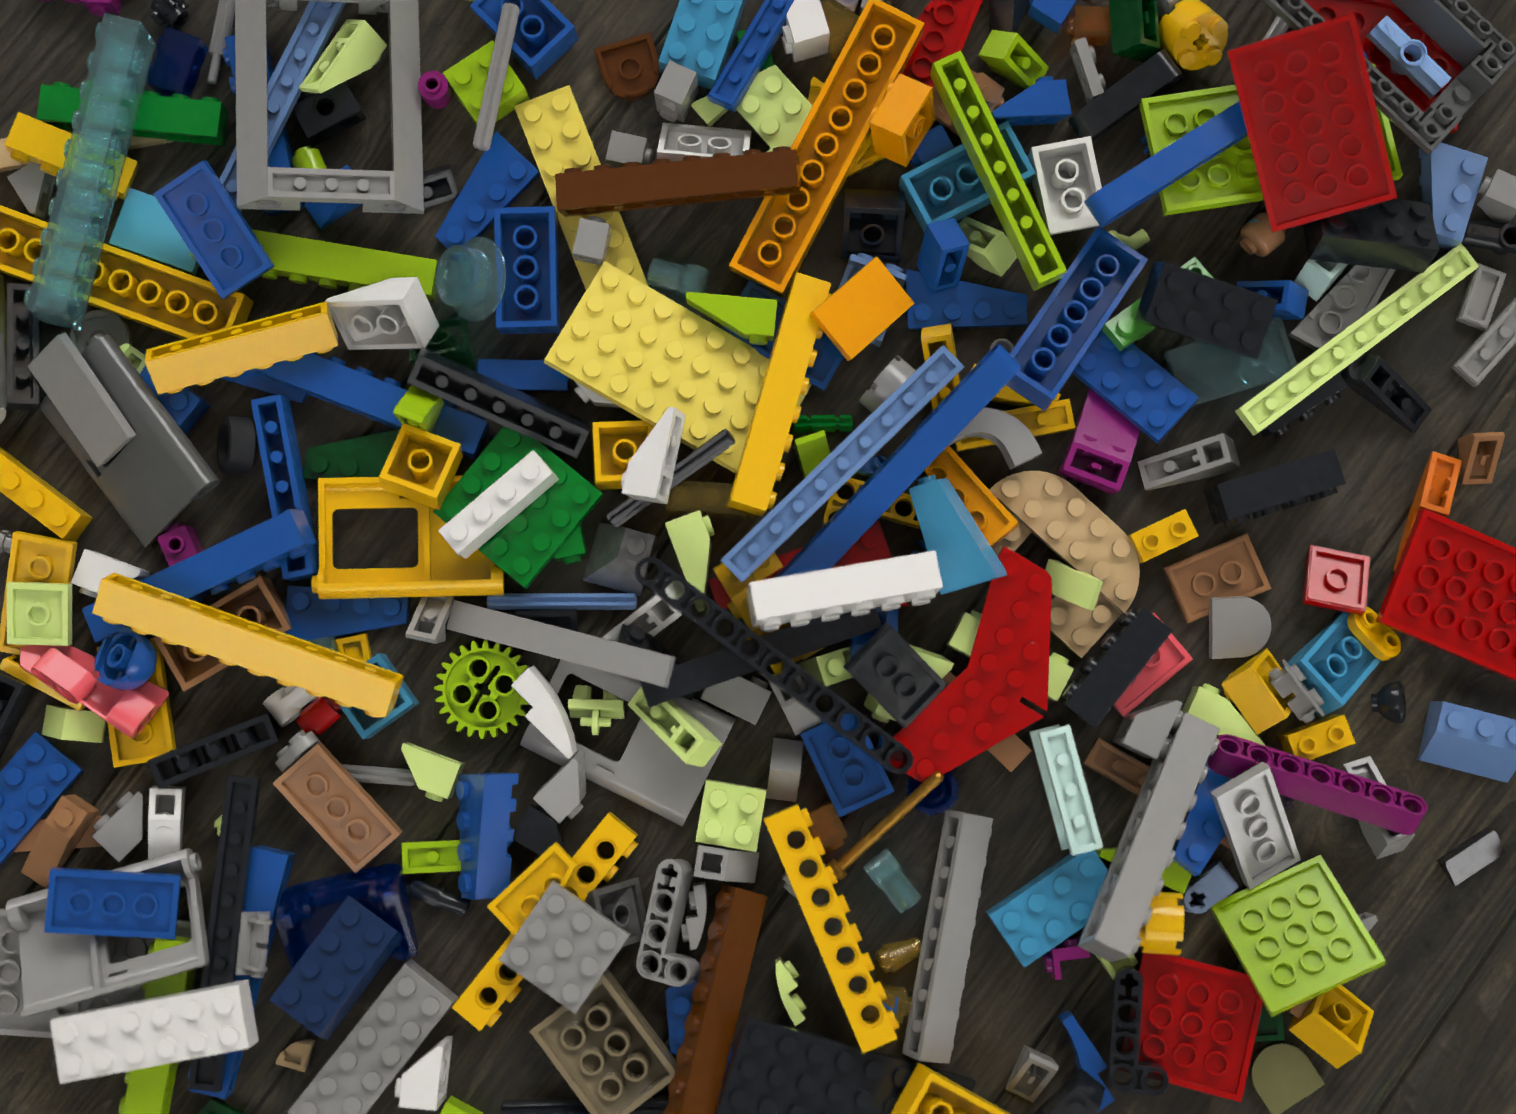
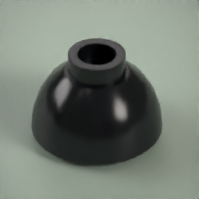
[1371,681,1406,723]

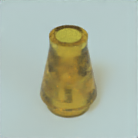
[876,937,921,974]

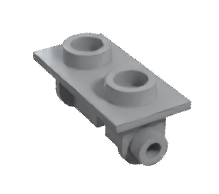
[1268,659,1325,723]
[235,911,272,978]

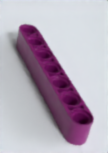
[1208,734,1428,835]

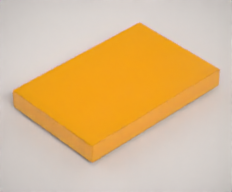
[810,256,915,361]

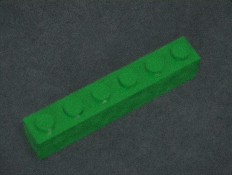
[36,82,229,146]

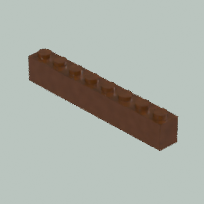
[555,146,802,217]
[663,885,768,1114]

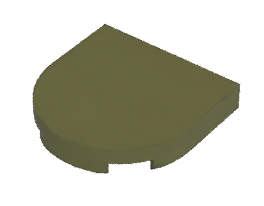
[1250,1042,1325,1114]

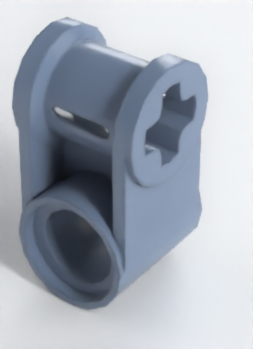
[1177,860,1238,914]

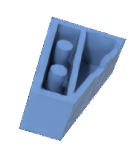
[1418,142,1488,250]

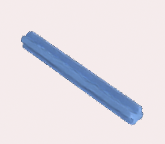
[487,593,637,610]

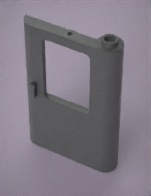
[39,334,220,550]

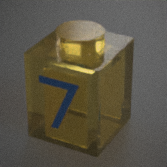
[864,984,911,1023]

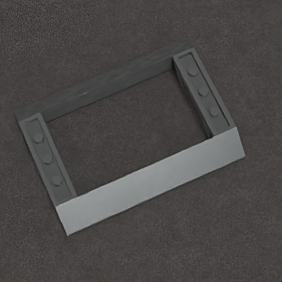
[1262,0,1516,155]

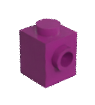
[157,523,203,567]

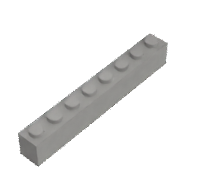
[902,809,993,1064]

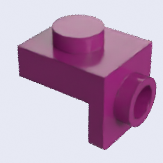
[1044,937,1090,980]

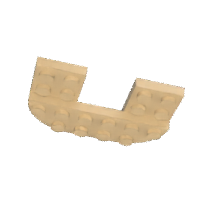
[989,471,1140,658]

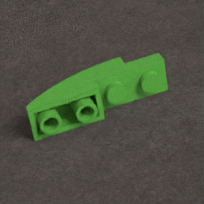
[1101,257,1213,351]

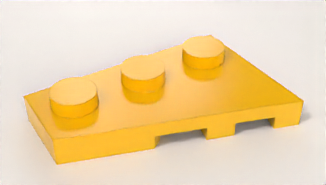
[487,841,577,936]

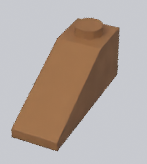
[21,794,100,889]

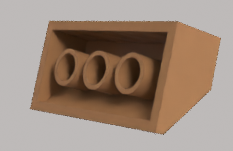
[153,576,292,692]

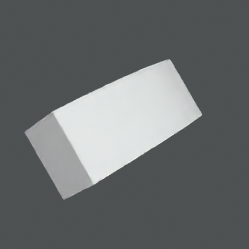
[511,665,578,760]

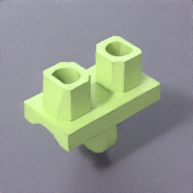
[568,685,625,735]

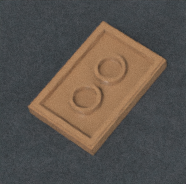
[1162,533,1271,624]

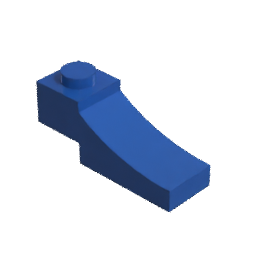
[1057,1010,1115,1114]

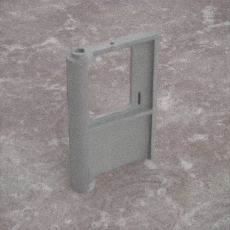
[520,660,736,827]
[6,848,209,1018]

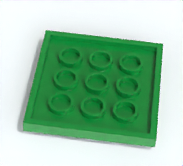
[433,426,604,589]

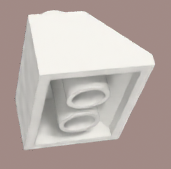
[657,123,751,162]

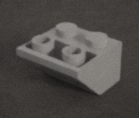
[1112,700,1183,759]

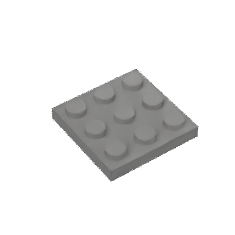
[499,881,630,1014]

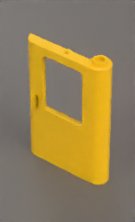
[312,475,504,599]

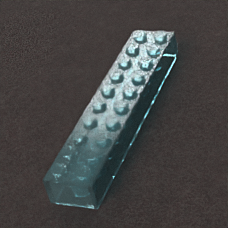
[25,13,156,331]

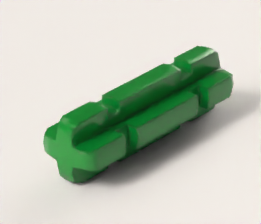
[794,415,853,432]

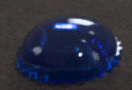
[906,772,959,815]

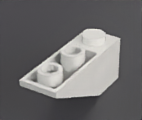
[148,785,186,859]

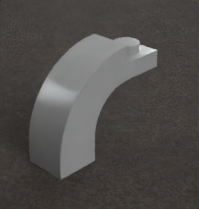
[948,407,1042,470]

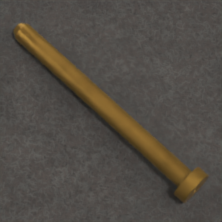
[827,771,944,880]

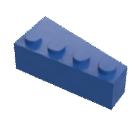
[456,772,519,900]

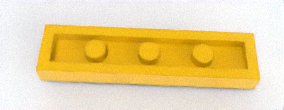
[954,399,1075,452]

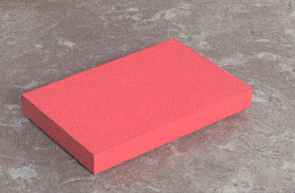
[1113,612,1193,717]

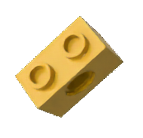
[1128,509,1199,564]
[1277,714,1355,760]

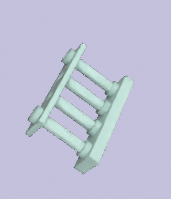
[1029,724,1103,856]

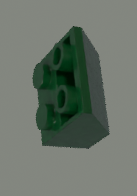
[1109,0,1160,62]

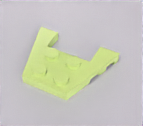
[691,65,812,152]

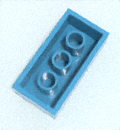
[658,0,747,89]
[898,121,1036,234]
[985,850,1108,968]

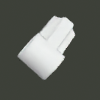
[262,686,317,728]

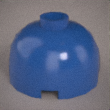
[94,626,157,690]

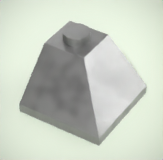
[583,522,657,596]
[585,877,646,947]

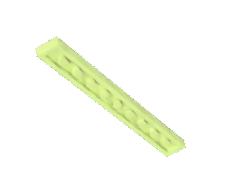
[1235,243,1479,436]

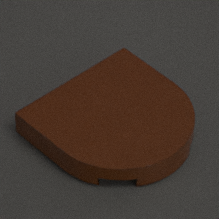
[594,32,660,100]

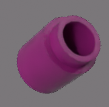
[418,71,452,109]

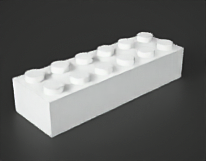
[746,551,943,632]
[50,979,259,1084]

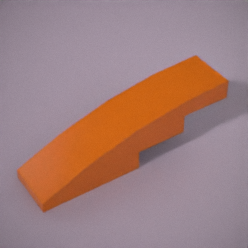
[1393,451,1462,571]

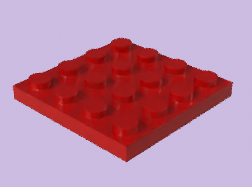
[1117,953,1263,1102]

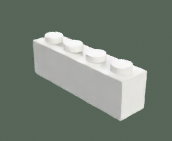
[438,450,559,559]

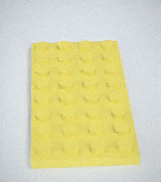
[544,261,812,474]

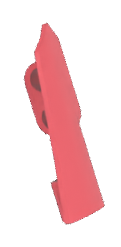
[20,645,169,739]

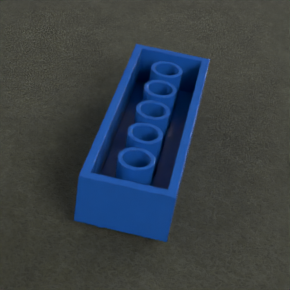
[1006,226,1148,411]

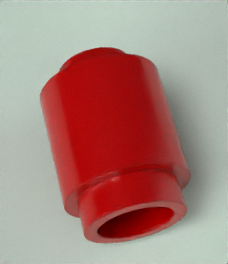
[296,696,343,735]

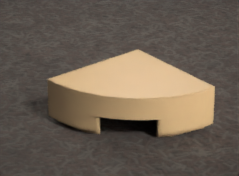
[275,1039,316,1072]

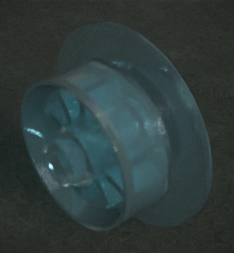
[435,237,506,322]

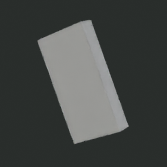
[1456,263,1507,331]

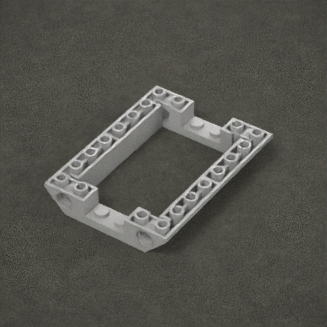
[235,0,424,214]

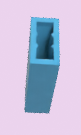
[909,475,1007,595]

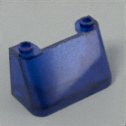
[275,863,419,969]

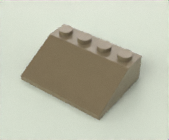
[529,969,677,1114]

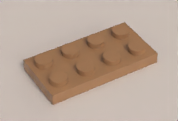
[272,741,403,873]

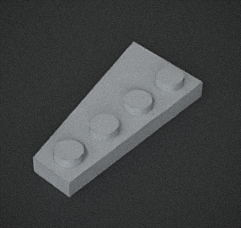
[1288,265,1395,351]

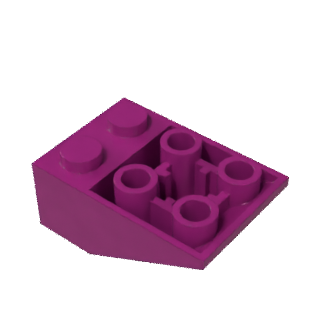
[1057,389,1140,495]

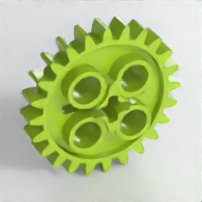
[434,640,530,739]

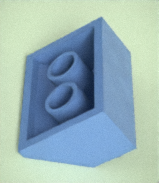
[1417,701,1516,783]

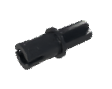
[409,879,471,918]

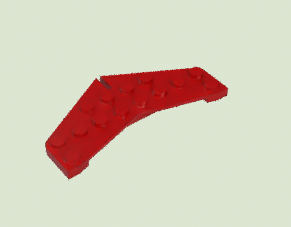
[890,546,1052,782]

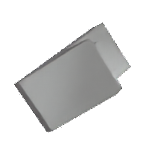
[405,596,454,644]

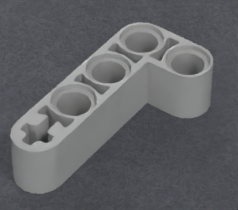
[636,859,701,987]

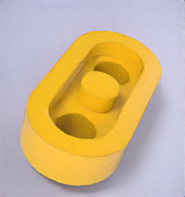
[1347,606,1401,661]

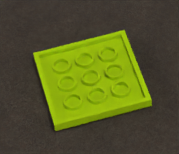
[1210,855,1386,1017]

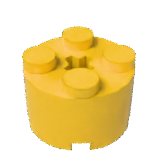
[1159,0,1228,70]
[1138,891,1184,956]

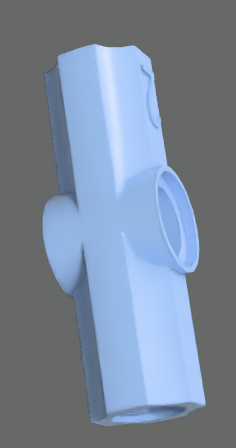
[1366,16,1452,99]

